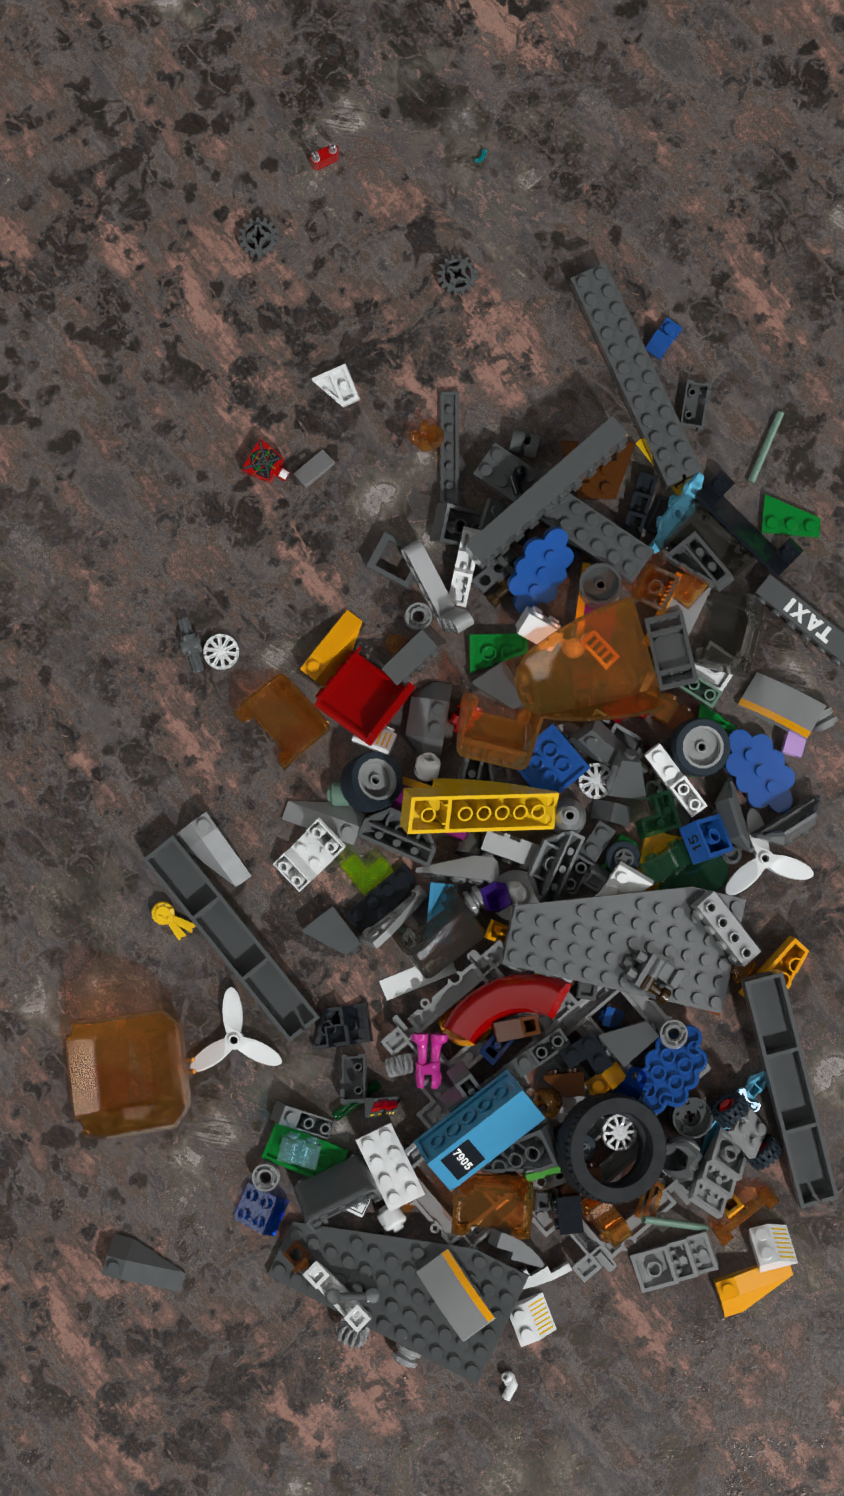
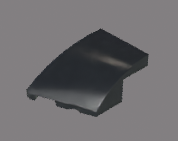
[312,1003,373,1050]

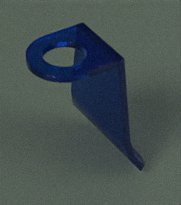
[610,1067,647,1100]

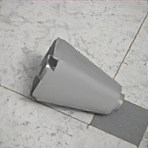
[552,798,586,834]

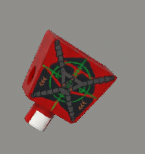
[241,439,290,484]

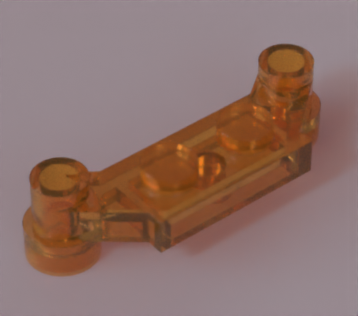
[712,1186,780,1247]

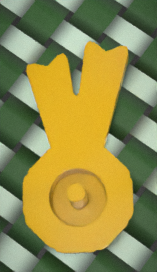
[151,901,196,940]

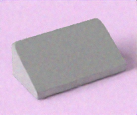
[294,449,335,488]

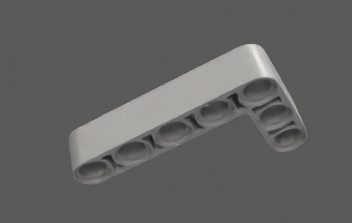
[401,540,474,634]

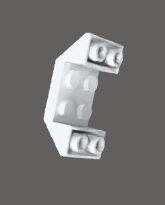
[273,818,346,892]

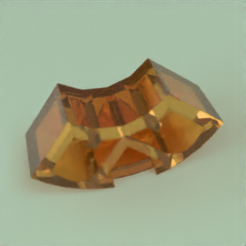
[581,1198,632,1248]

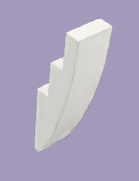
[449,526,481,607]
[520,1261,572,1289]

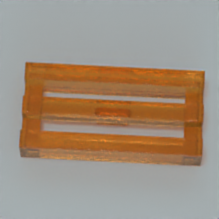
[634,1181,665,1219]

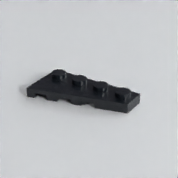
[345,864,416,934]

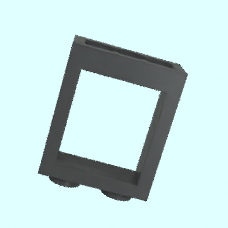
[366,532,416,590]

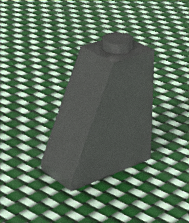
[472,661,530,711]
[605,748,646,800]
[302,906,361,956]
[596,1021,659,1067]

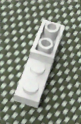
[644,743,707,817]

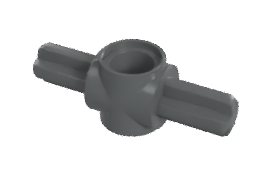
[178,617,204,673]

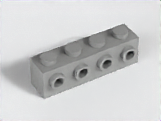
[690,890,761,967]

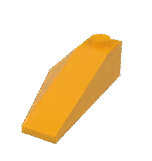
[300,610,363,689]
[713,1265,793,1317]

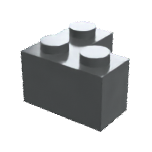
[440,1061,482,1113]

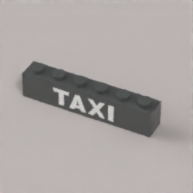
[753,574,844,667]

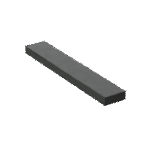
[440,391,459,506]

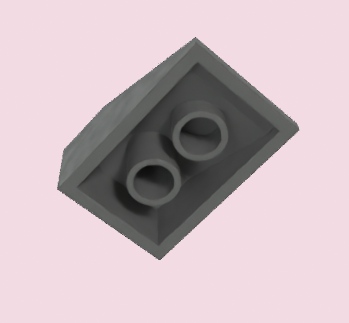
[430,503,483,548]

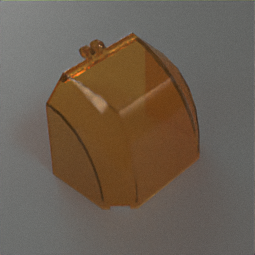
[65,1009,196,1140]

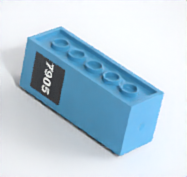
[413,1069,545,1191]

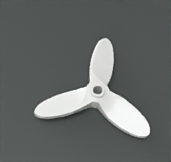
[725,808,814,896]
[190,987,282,1072]

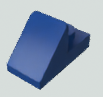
[645,317,683,360]

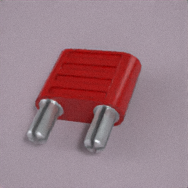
[310,142,339,171]

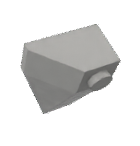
[282,801,366,845]
[176,812,252,887]
[416,854,500,888]

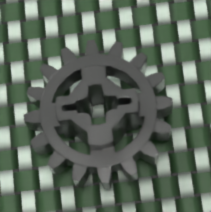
[238,217,280,260]
[437,254,478,297]

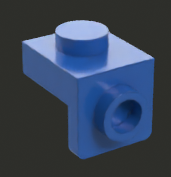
[599,1005,624,1029]

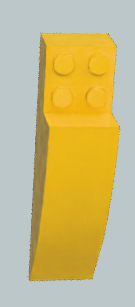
[400,778,559,834]

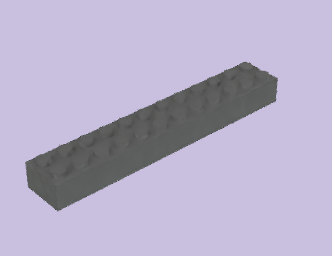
[569,263,702,490]
[143,835,321,1042]
[740,969,839,1209]

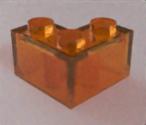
[648,692,694,731]

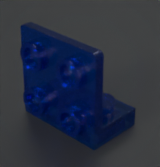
[233,1183,290,1236]

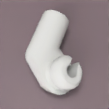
[501,1371,518,1401]

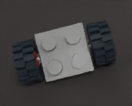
[710,1091,782,1170]

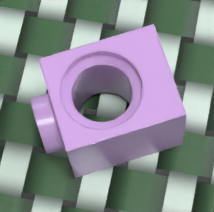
[780,731,806,758]

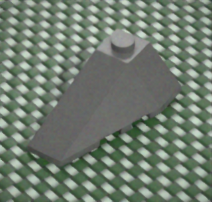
[102,1233,185,1292]

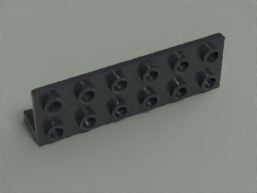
[695,470,804,577]

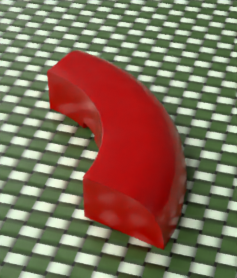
[441,973,572,1045]

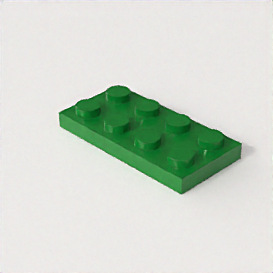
[262,1123,349,1177]

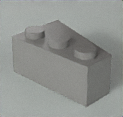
[480,831,540,871]

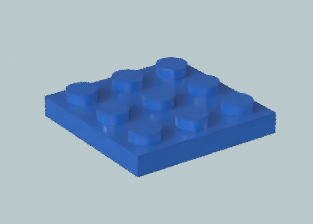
[509,723,591,794]

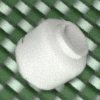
[414,752,441,782]
[377,1205,406,1233]

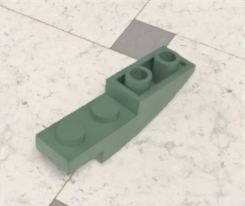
[646,656,723,708]

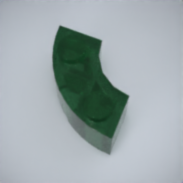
[640,838,692,884]

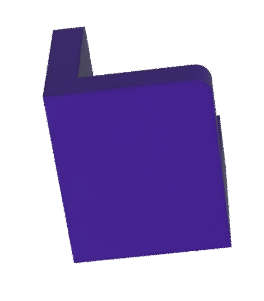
[480,881,513,913]

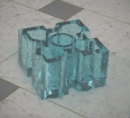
[277,1131,323,1170]

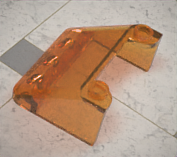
[233,674,330,770]
[456,692,544,770]

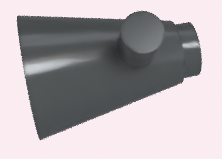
[455,832,481,857]

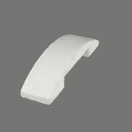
[303,1261,372,1333]

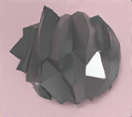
[662,1135,702,1183]

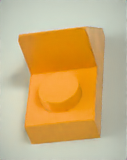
[584,1061,627,1095]

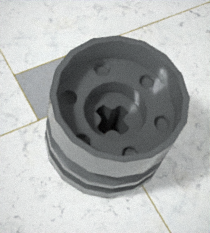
[666,1094,713,1139]

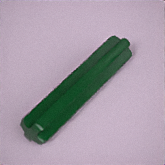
[332,1079,382,1121]

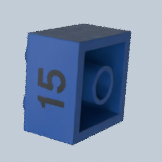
[679,814,734,865]

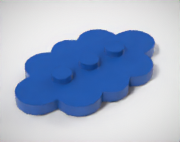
[507,526,574,614]
[724,729,795,813]
[636,1025,708,1114]

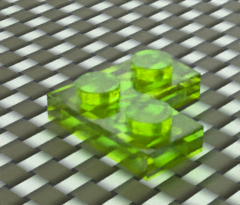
[340,853,394,895]

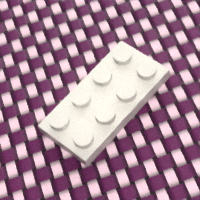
[355,1122,425,1211]

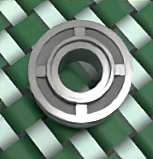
[404,603,432,631]
[813,707,838,733]
[462,885,486,916]
[660,1020,688,1049]
[252,1161,281,1192]
[391,1343,421,1368]

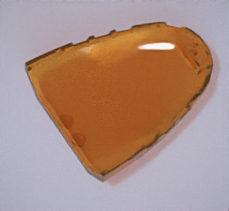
[515,596,666,721]

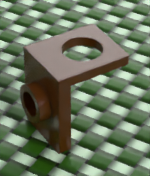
[283,1240,313,1274]

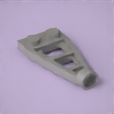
[359,885,428,949]

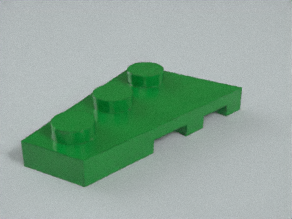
[761,494,821,538]
[469,634,528,673]

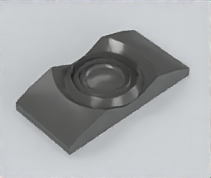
[644,610,699,691]

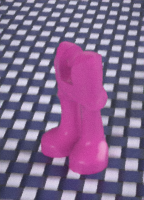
[411,1032,448,1089]

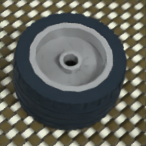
[668,718,730,777]
[340,752,403,813]

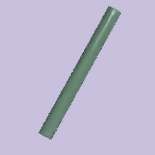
[748,411,784,483]
[641,1215,709,1231]

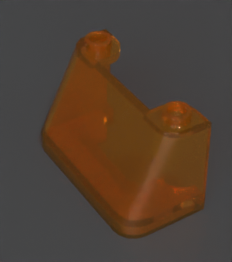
[451,1173,534,1240]

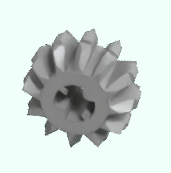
[385,1053,417,1078]
[335,1318,370,1348]

